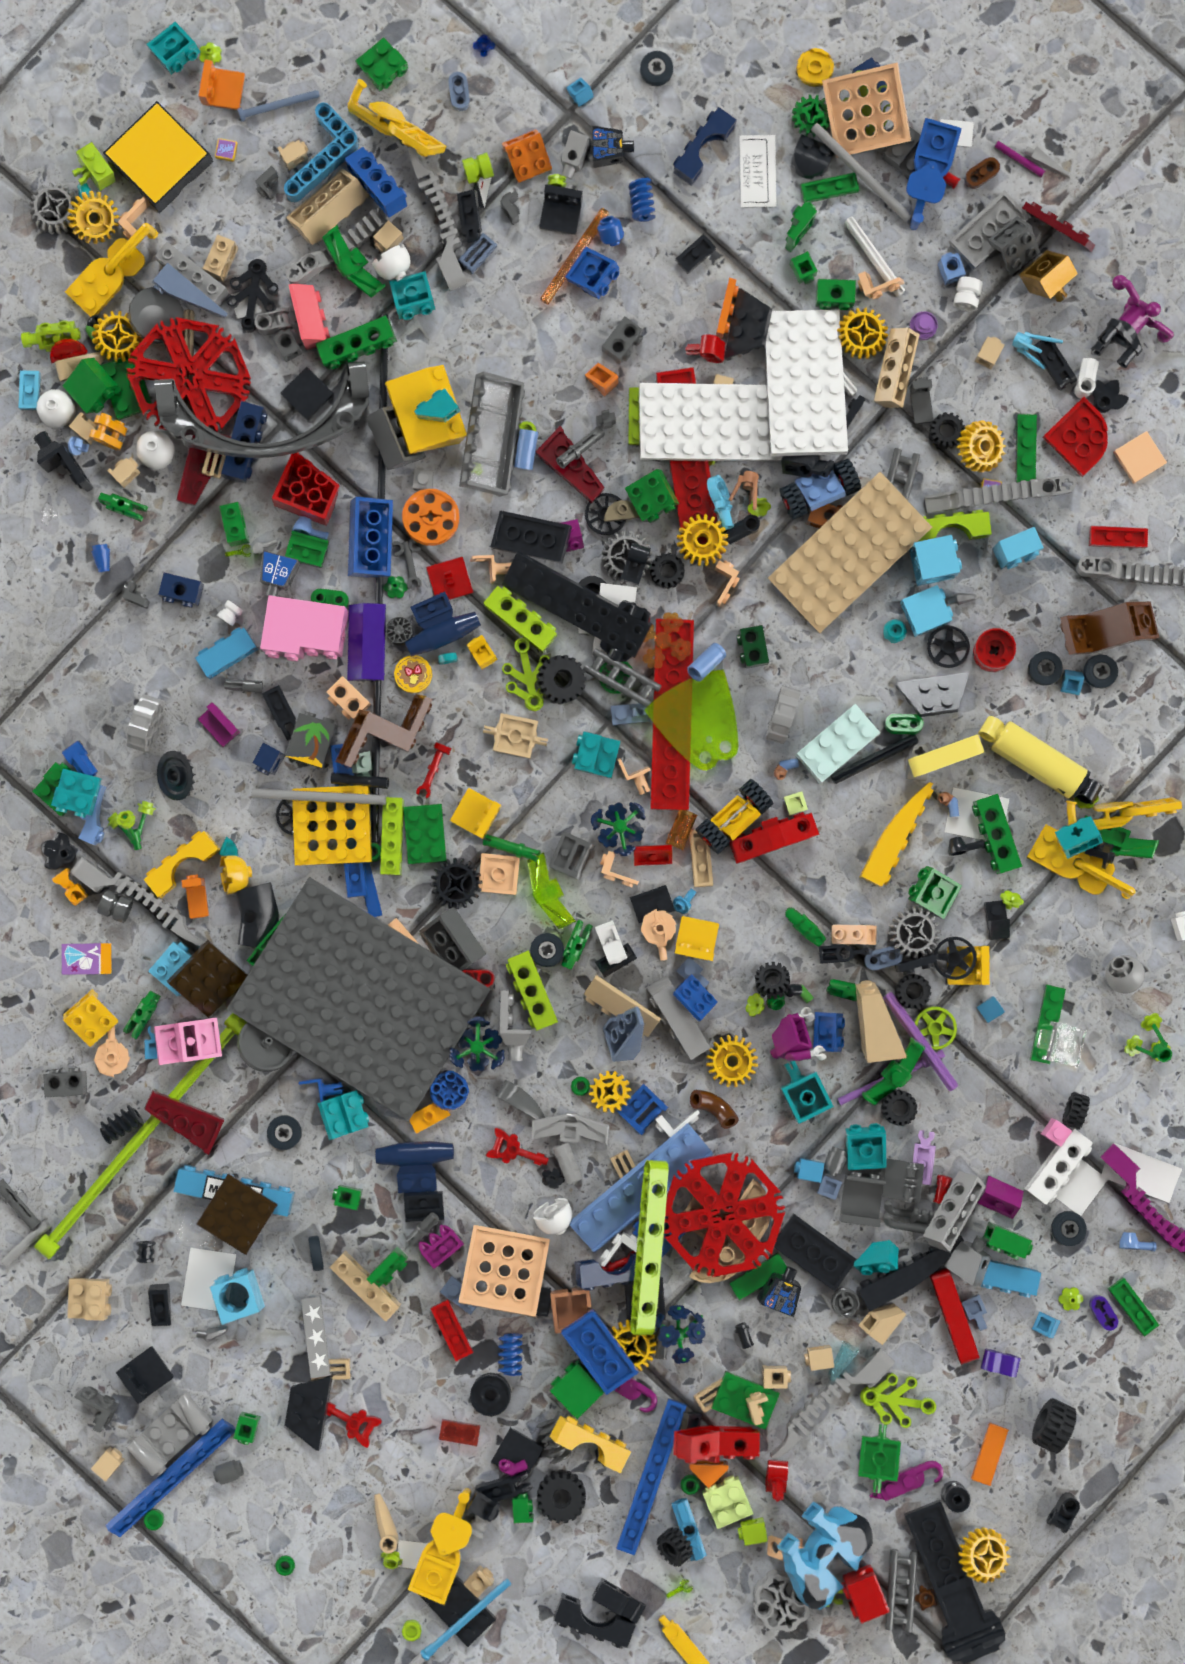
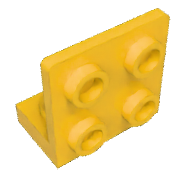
[450,788,502,839]
[674,916,719,961]
[947,946,990,985]
[63,989,118,1047]

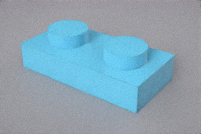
[18,370,41,410]

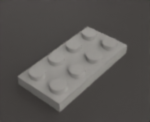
[948,190,1030,270]

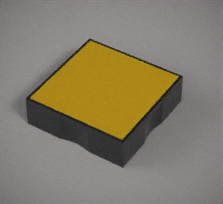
[103,101,214,213]

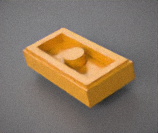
[409,1103,451,1134]

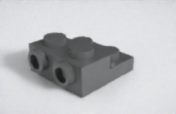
[882,126,920,179]

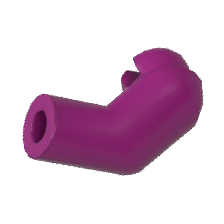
[498,1459,528,1476]

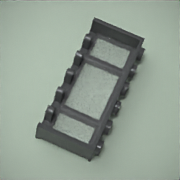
[459,372,525,497]

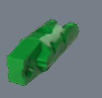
[98,493,148,522]
[785,907,826,947]
[561,920,593,970]
[826,979,857,1002]
[123,991,161,1040]

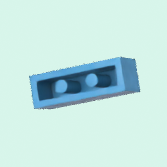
[195,627,259,679]
[981,1260,1041,1298]

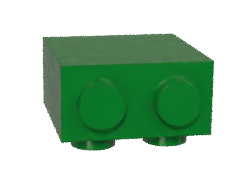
[63,358,118,414]
[625,469,679,523]
[982,1222,1033,1260]
[550,1361,605,1419]

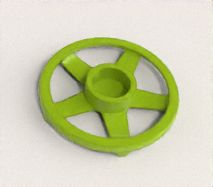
[914,1007,957,1050]

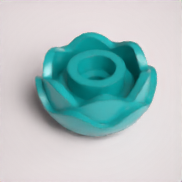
[883,619,907,643]

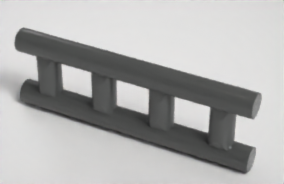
[887,448,920,500]
[583,648,662,708]
[885,1549,918,1632]

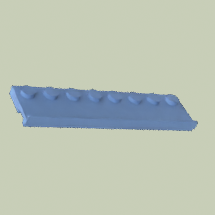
[569,1123,713,1253]

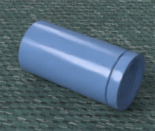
[514,429,538,470]
[687,643,726,681]

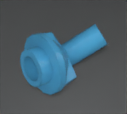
[673,888,697,914]

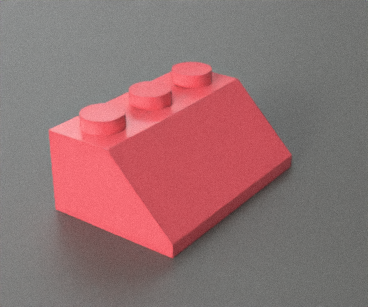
[289,284,330,350]

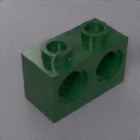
[736,625,769,669]

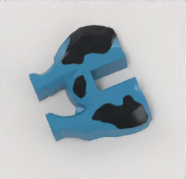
[777,1501,873,1610]

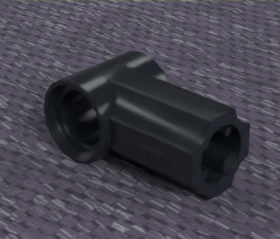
[723,515,760,545]

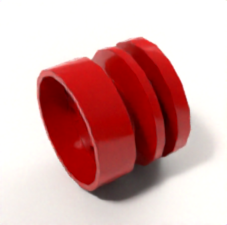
[973,628,1016,672]

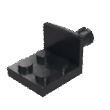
[33,431,94,492]

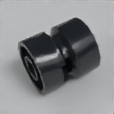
[941,1481,971,1513]

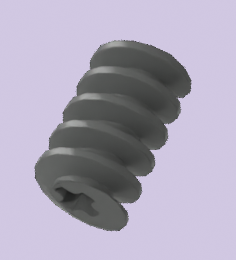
[537,1419,572,1464]

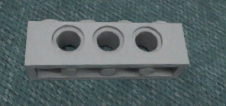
[155,242,230,307]
[923,1171,986,1252]

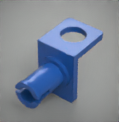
[299,1078,343,1102]

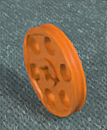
[402,489,459,546]

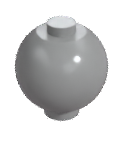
[1105,955,1145,994]

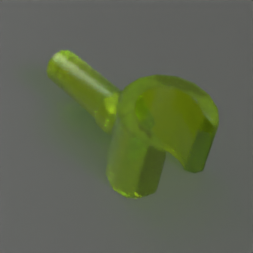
[225,544,252,558]
[666,1579,693,1598]

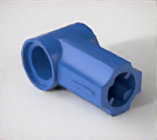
[62,741,98,776]

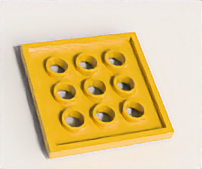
[292,785,372,866]

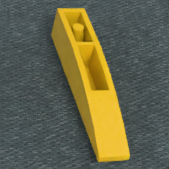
[859,782,934,887]

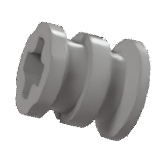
[470,1515,490,1538]

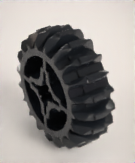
[430,858,482,910]

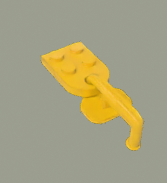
[347,79,447,157]
[65,223,158,317]
[1066,797,1182,830]
[1027,824,1136,899]
[408,1488,472,1605]

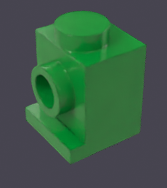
[789,251,818,285]
[332,1185,363,1210]
[233,1412,261,1445]
[512,1492,534,1524]

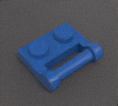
[617,1083,669,1135]

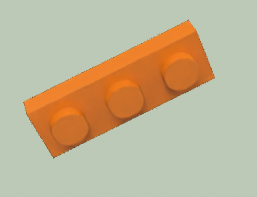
[716,278,739,339]

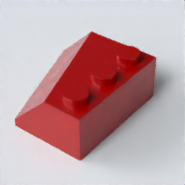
[272,452,340,526]

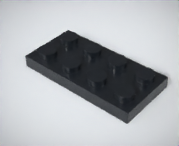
[490,510,572,564]
[774,1213,857,1291]
[418,1575,496,1647]

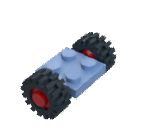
[779,458,862,520]

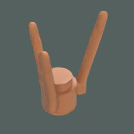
[729,471,759,515]

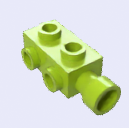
[21,320,81,352]

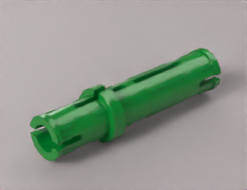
[483,834,541,862]

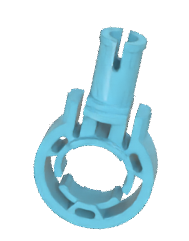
[707,475,734,530]

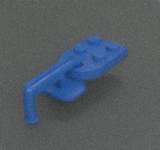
[906,118,962,230]

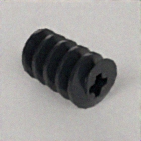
[100,1105,144,1144]

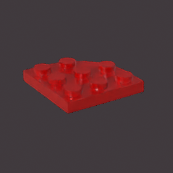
[1042,397,1108,477]

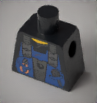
[592,126,634,168]
[757,1266,801,1317]

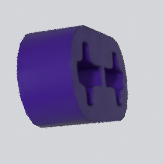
[1089,1295,1119,1331]

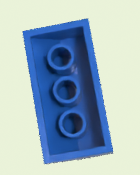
[348,497,393,578]

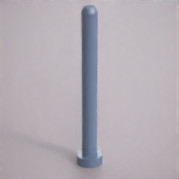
[237,90,320,122]

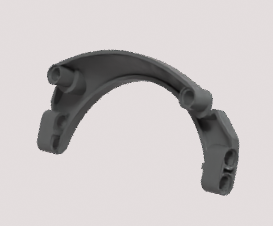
[154,362,369,458]

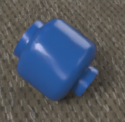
[597,216,624,246]

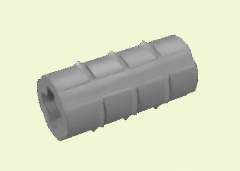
[553,1142,582,1184]

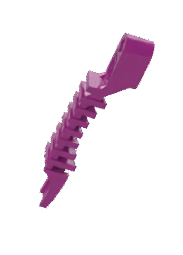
[1100,1143,1185,1252]

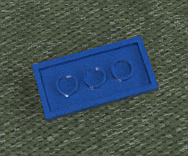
[561,1309,639,1395]

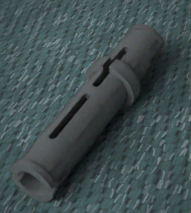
[556,426,605,468]
[0,1179,41,1230]

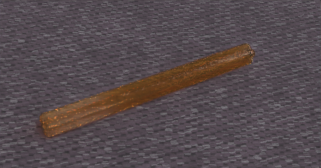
[540,208,609,305]

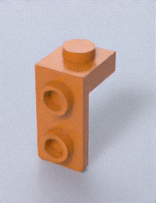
[181,875,209,919]

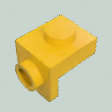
[467,635,498,670]

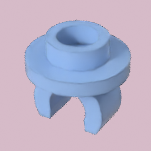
[68,436,89,455]

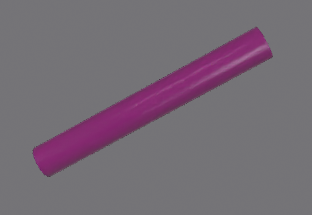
[994,140,1045,177]

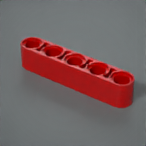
[930,1268,980,1365]

